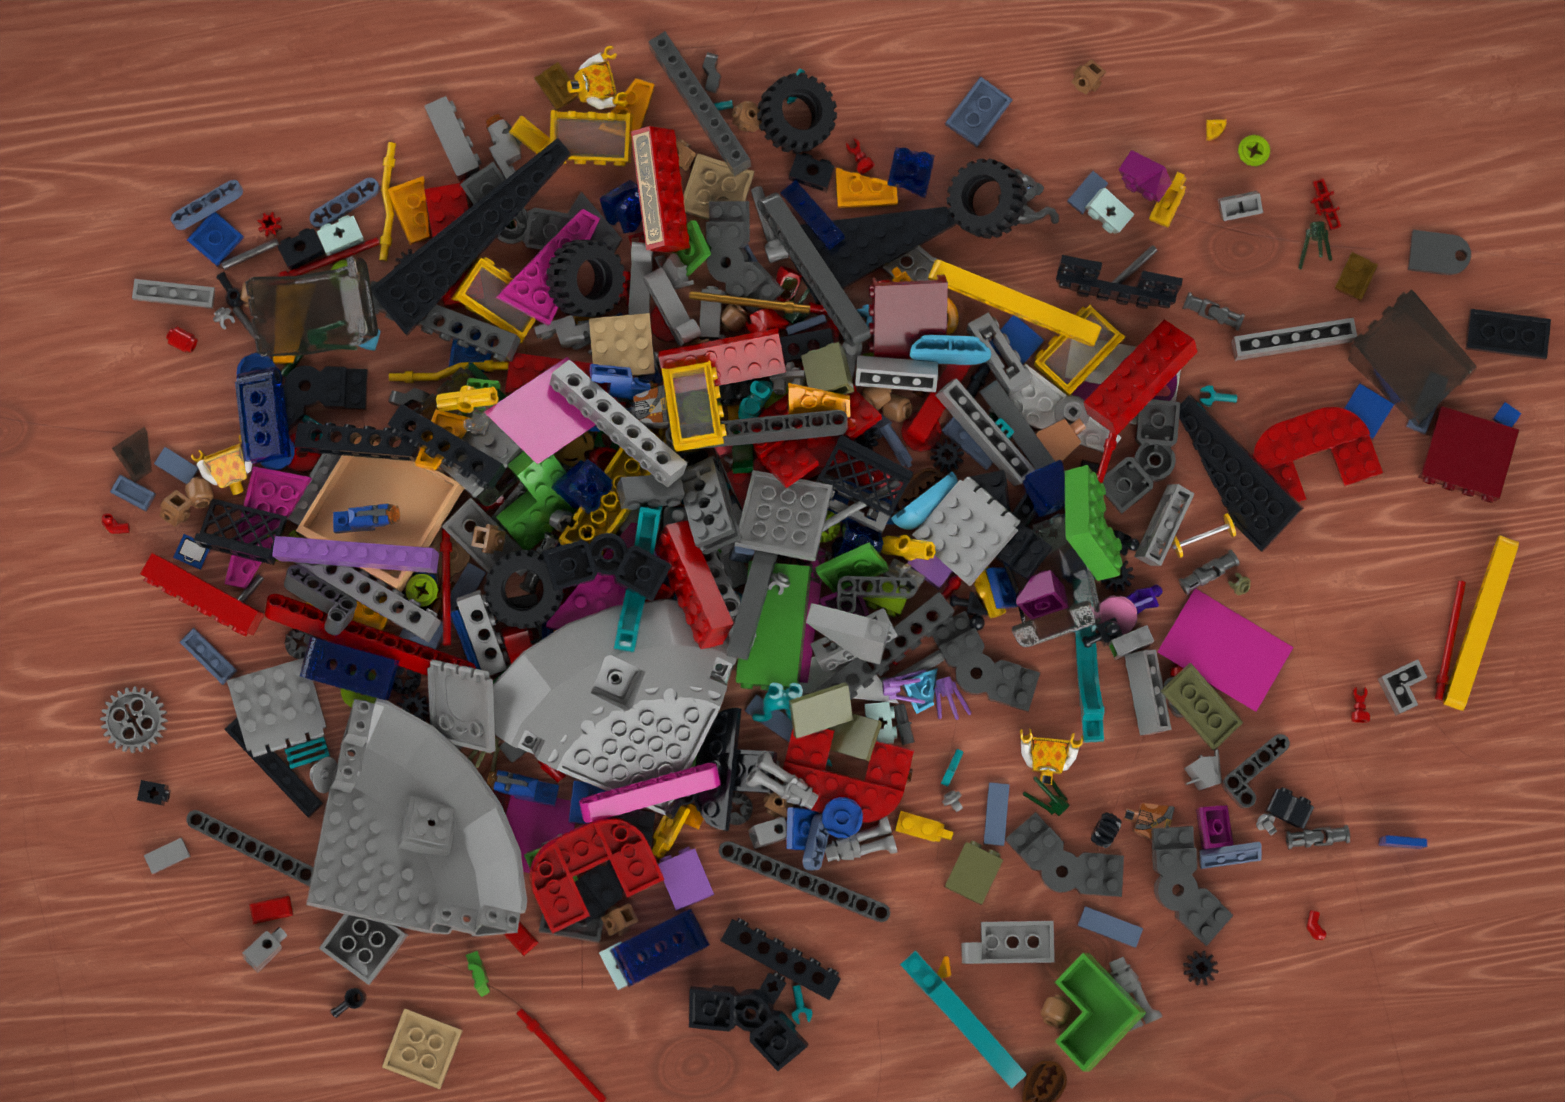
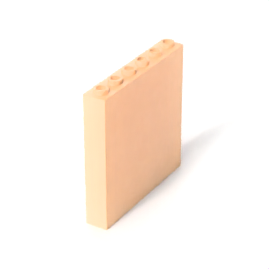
[296,427,464,592]

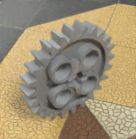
[100,686,168,753]

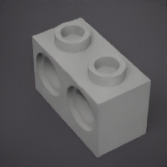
[1218,191,1263,221]

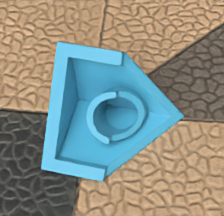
[902,668,938,714]

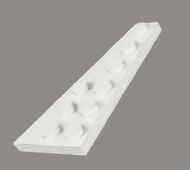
[988,364,1122,453]

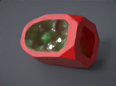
[776,266,802,302]

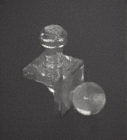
[464,400,499,436]

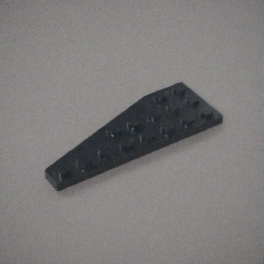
[1179,395,1304,552]

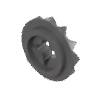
[284,629,317,659]
[730,792,753,825]

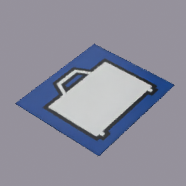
[173,534,209,570]

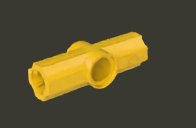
[436,386,498,413]
[879,535,936,561]
[974,566,1006,619]

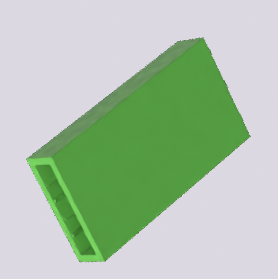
[736,561,812,691]

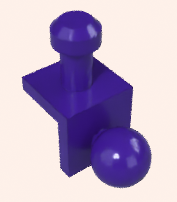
[1126,584,1163,615]

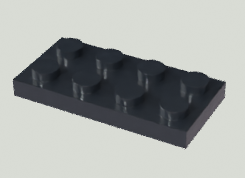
[1465,309,1551,360]

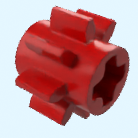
[257,212,283,238]

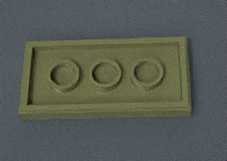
[1160,663,1243,750]

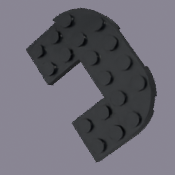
[1056,255,1183,309]

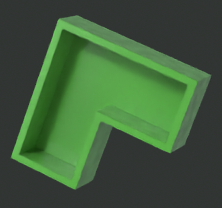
[496,451,586,550]
[1065,465,1122,581]
[1055,953,1147,1072]

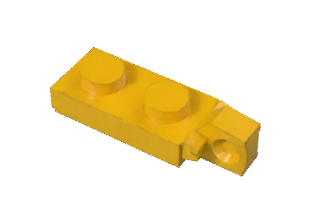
[1149,172,1186,228]
[651,802,691,859]
[895,811,953,842]

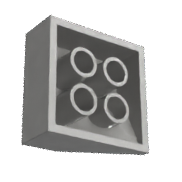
[319,914,408,985]

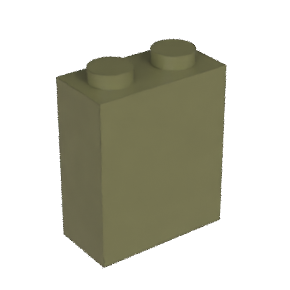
[801,342,855,395]
[944,840,1003,905]

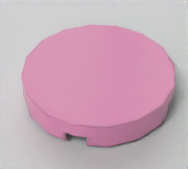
[1097,595,1137,634]

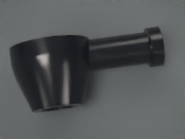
[216,272,245,308]
[665,794,695,819]
[331,988,367,1018]

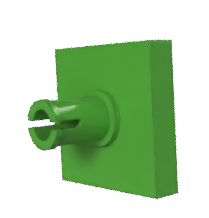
[672,220,712,277]

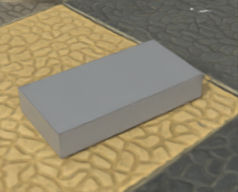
[144,838,191,874]

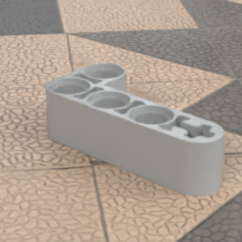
[628,242,653,315]
[643,268,701,346]

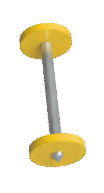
[1172,513,1236,558]

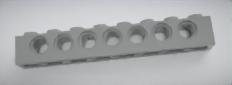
[550,360,687,488]
[293,562,441,643]

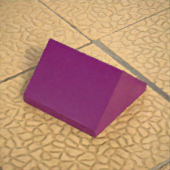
[1196,805,1234,850]

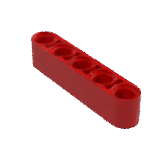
[907,364,972,443]

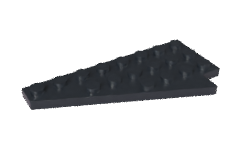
[789,206,956,304]

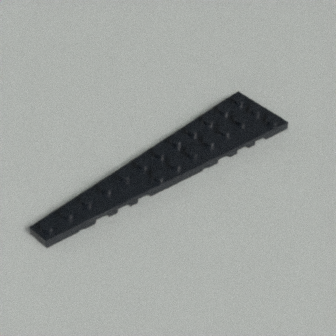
[369,138,571,336]

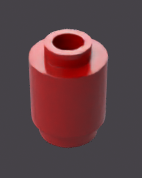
[166,326,198,353]

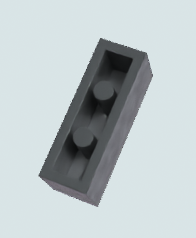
[616,475,685,510]

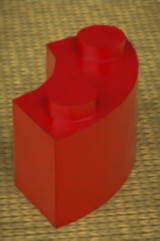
[501,626,534,664]

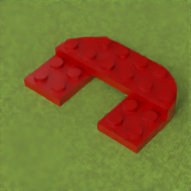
[753,384,882,488]
[1252,407,1383,502]
[783,728,914,822]
[530,817,665,934]

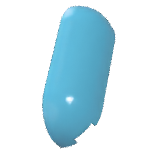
[910,335,991,365]
[891,471,958,530]

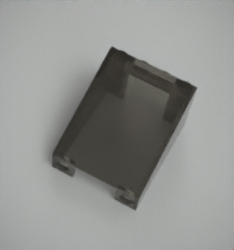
[1348,289,1477,427]

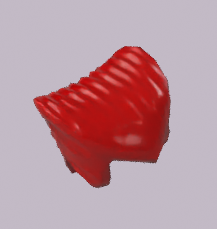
[745,308,789,333]

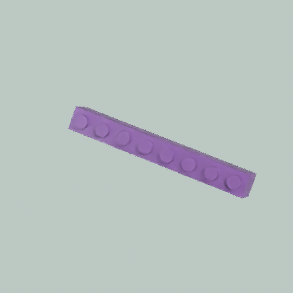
[272,536,439,573]

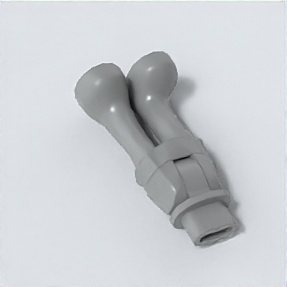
[745,750,819,809]
[825,816,898,862]
[1109,957,1163,1031]

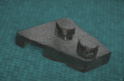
[112,427,152,483]

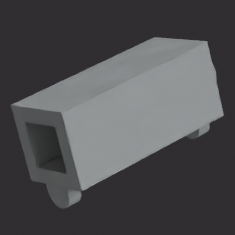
[699,286,728,341]

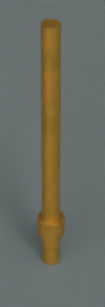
[689,291,810,314]

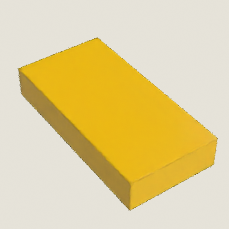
[509,116,550,154]

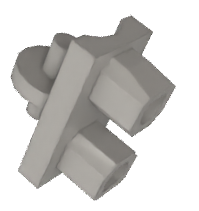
[769,362,808,395]
[883,558,925,592]

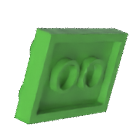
[815,543,889,593]

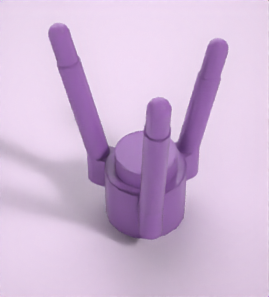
[882,669,927,704]
[934,677,971,720]

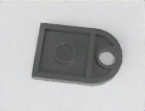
[1408,230,1471,275]

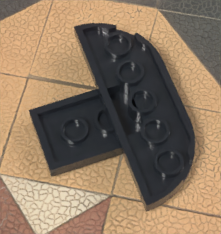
[694,708,777,831]

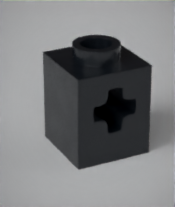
[137,780,171,806]
[759,972,787,1005]

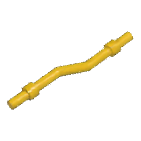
[379,142,396,262]
[389,360,509,383]

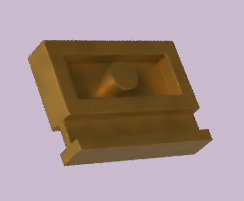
[534,62,579,111]
[1334,252,1378,301]

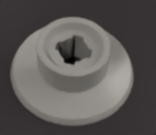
[1054,395,1090,426]
[310,757,337,793]

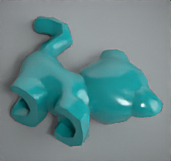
[738,380,773,432]
[752,683,803,722]

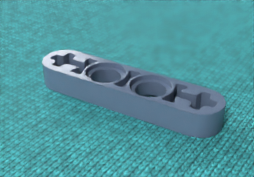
[310,178,380,229]
[171,180,243,230]

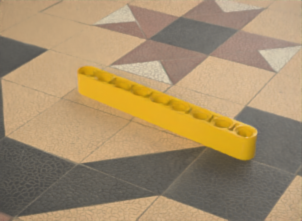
[928,259,1102,347]
[1443,535,1519,711]

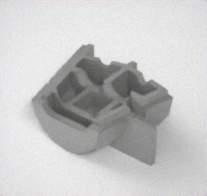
[655,253,694,290]
[1184,749,1222,791]

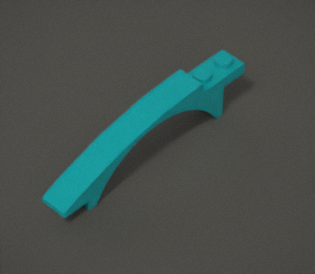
[614,506,663,652]
[1073,579,1105,743]
[900,951,1027,1089]

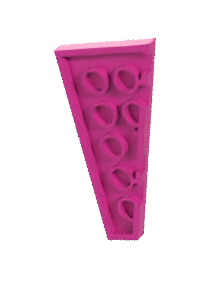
[495,209,600,326]
[224,466,312,589]

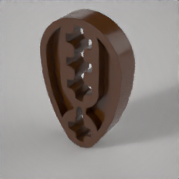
[896,468,946,512]
[1022,1060,1067,1102]

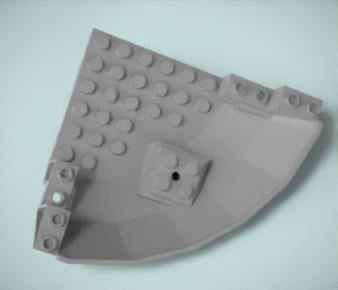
[493,598,737,815]
[306,698,527,936]

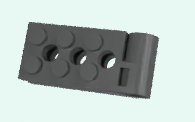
[681,455,742,555]

